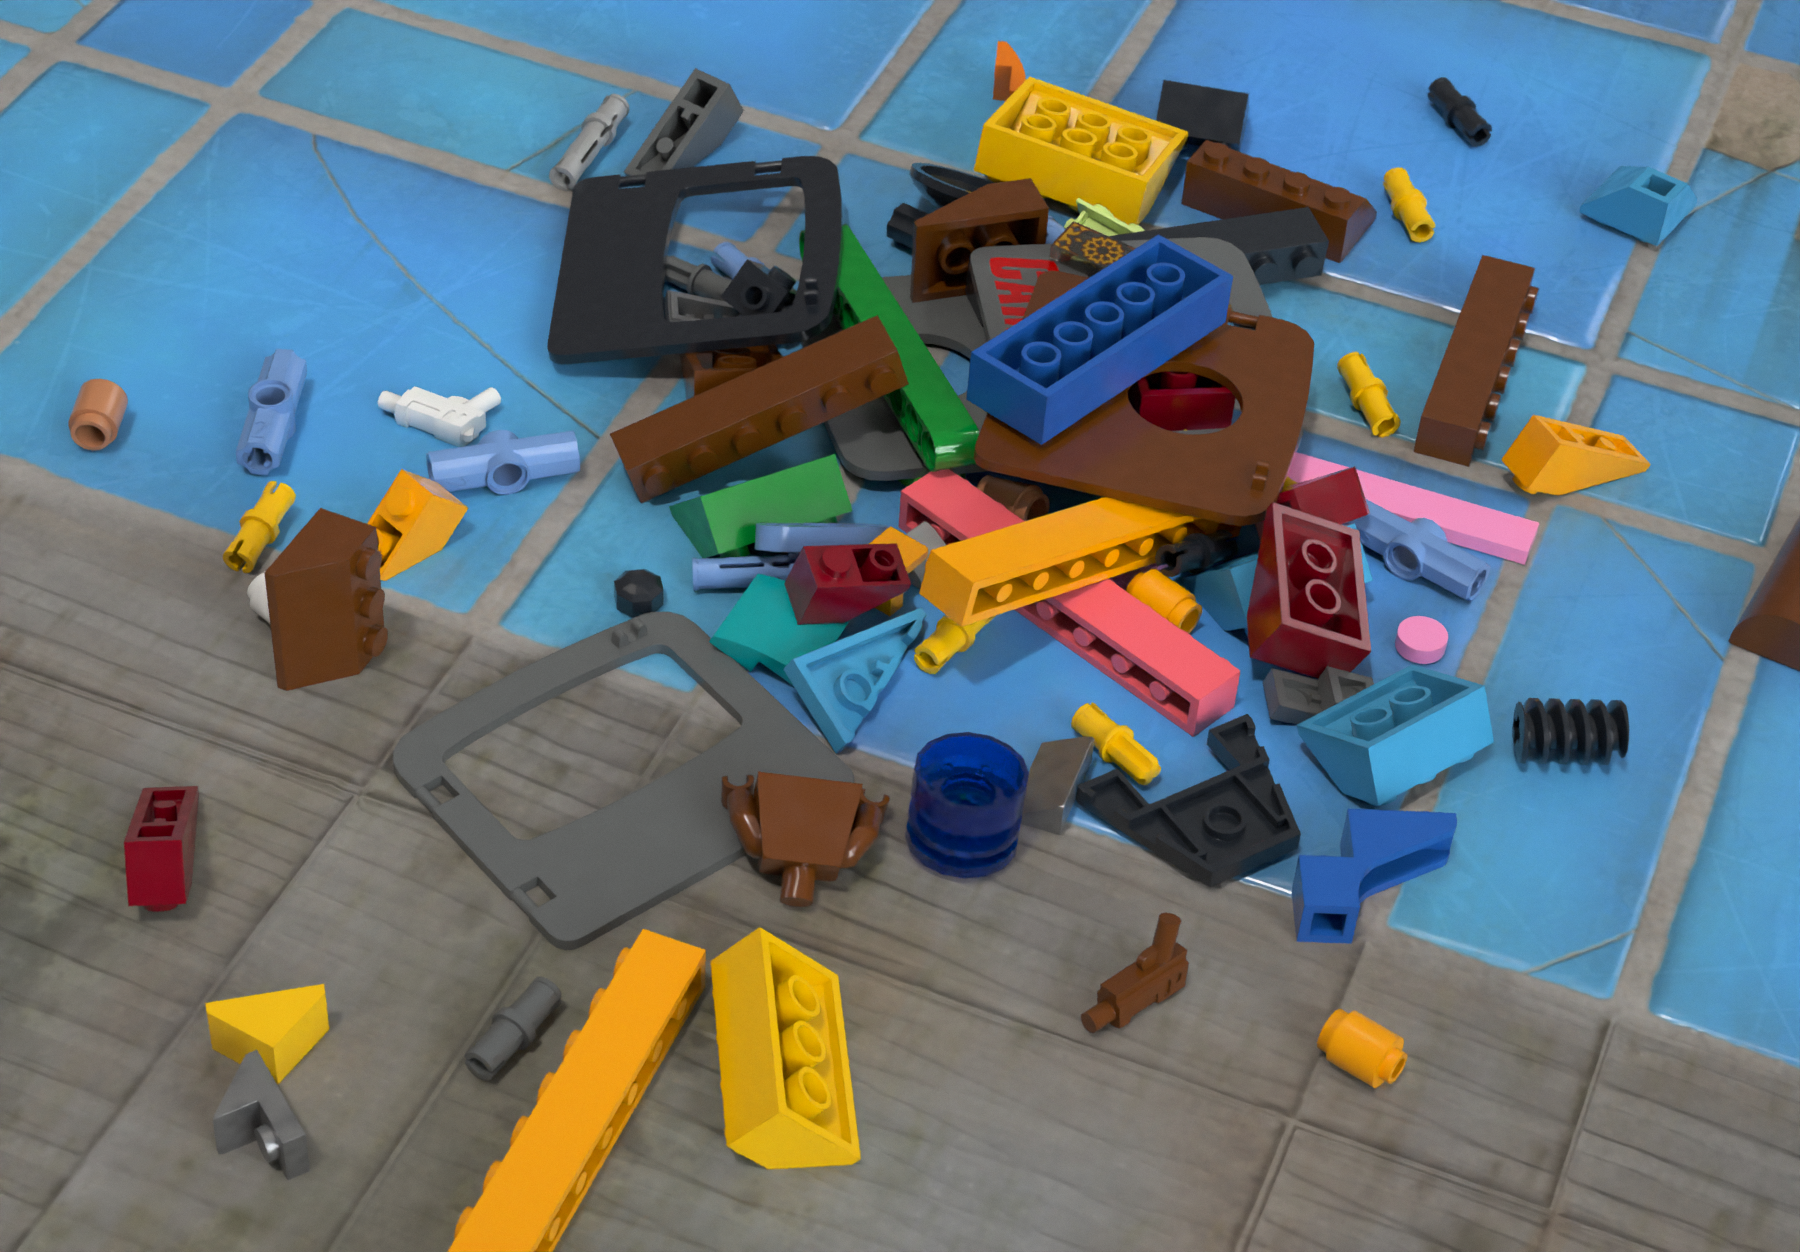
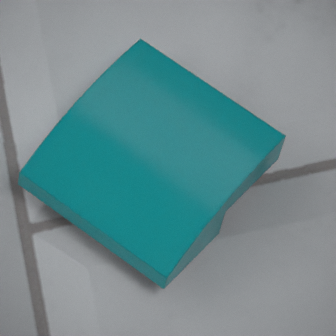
[709,573,850,685]

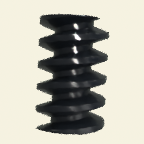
[1512,698,1629,765]

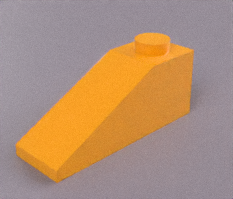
[1501,415,1651,496]

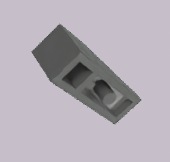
[624,68,744,176]

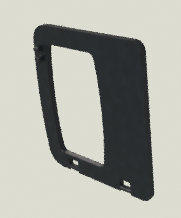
[547,156,843,364]

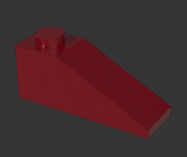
[124,786,199,912]

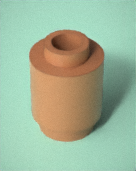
[68,379,128,451]

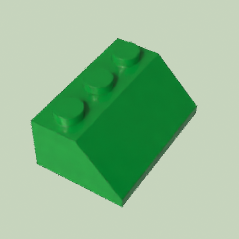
[669,454,853,558]

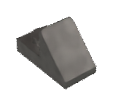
[213,1050,310,1180]

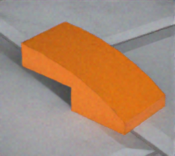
[993,41,1026,101]

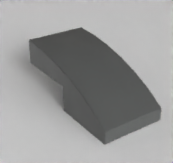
[1263,666,1374,724]

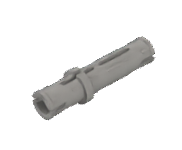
[549,93,630,191]

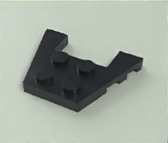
[1076,714,1301,887]

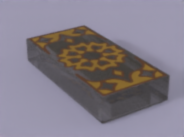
[1049,221,1136,276]

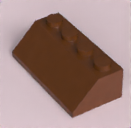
[1181,140,1377,263]

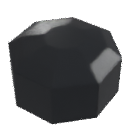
[614,569,663,617]

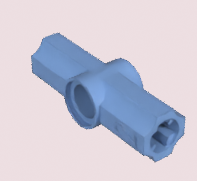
[236,349,307,475]
[426,430,580,495]
[1342,499,1491,602]

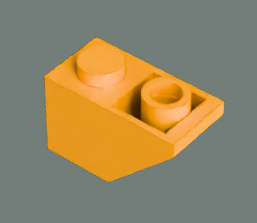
[367,469,468,581]

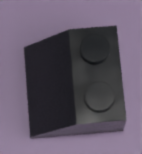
[1156,80,1249,152]

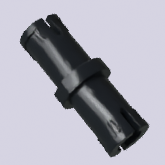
[1428,77,1492,147]
[1155,529,1238,577]

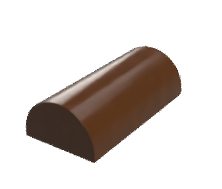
[1729,516,1800,671]

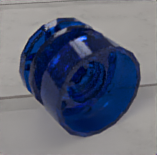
[905,732,1029,879]

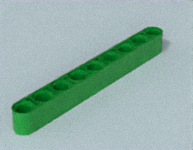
[799,224,979,472]

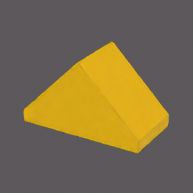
[205,984,329,1084]

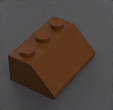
[264,508,388,691]

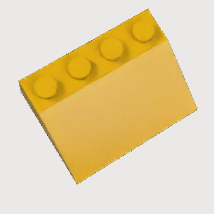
[973,76,1189,225]

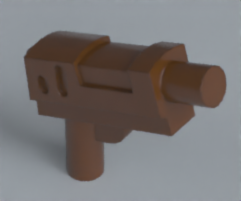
[1081,913,1189,1033]

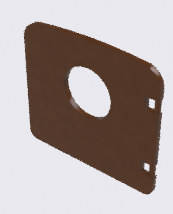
[974,271,1314,526]

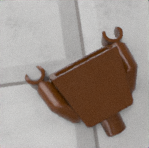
[721,772,890,907]

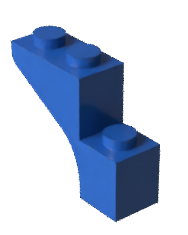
[1291,809,1457,944]

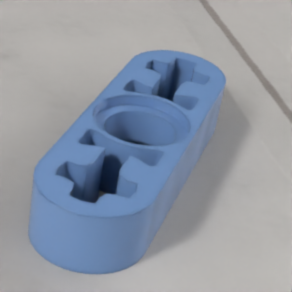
[755,523,888,552]

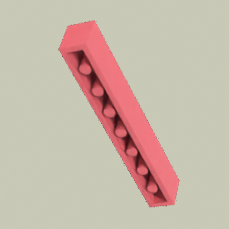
[898,469,1240,737]

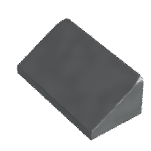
[1009,737,1094,835]

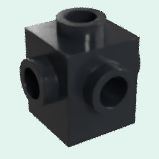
[721,259,797,316]

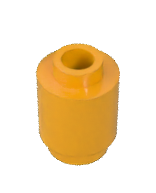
[1126,569,1202,634]
[1317,1008,1408,1088]

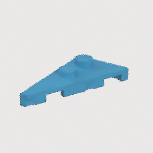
[783,607,927,753]

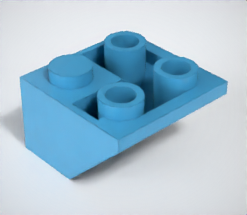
[1579,166,1698,246]

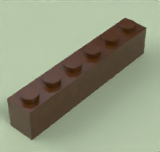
[1413,255,1539,467]
[610,315,909,503]

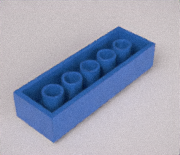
[966,234,1233,445]

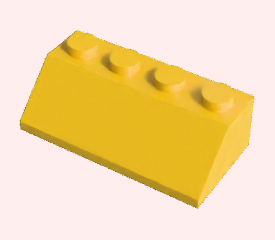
[710,927,861,1170]

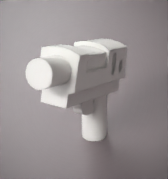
[378,386,501,447]

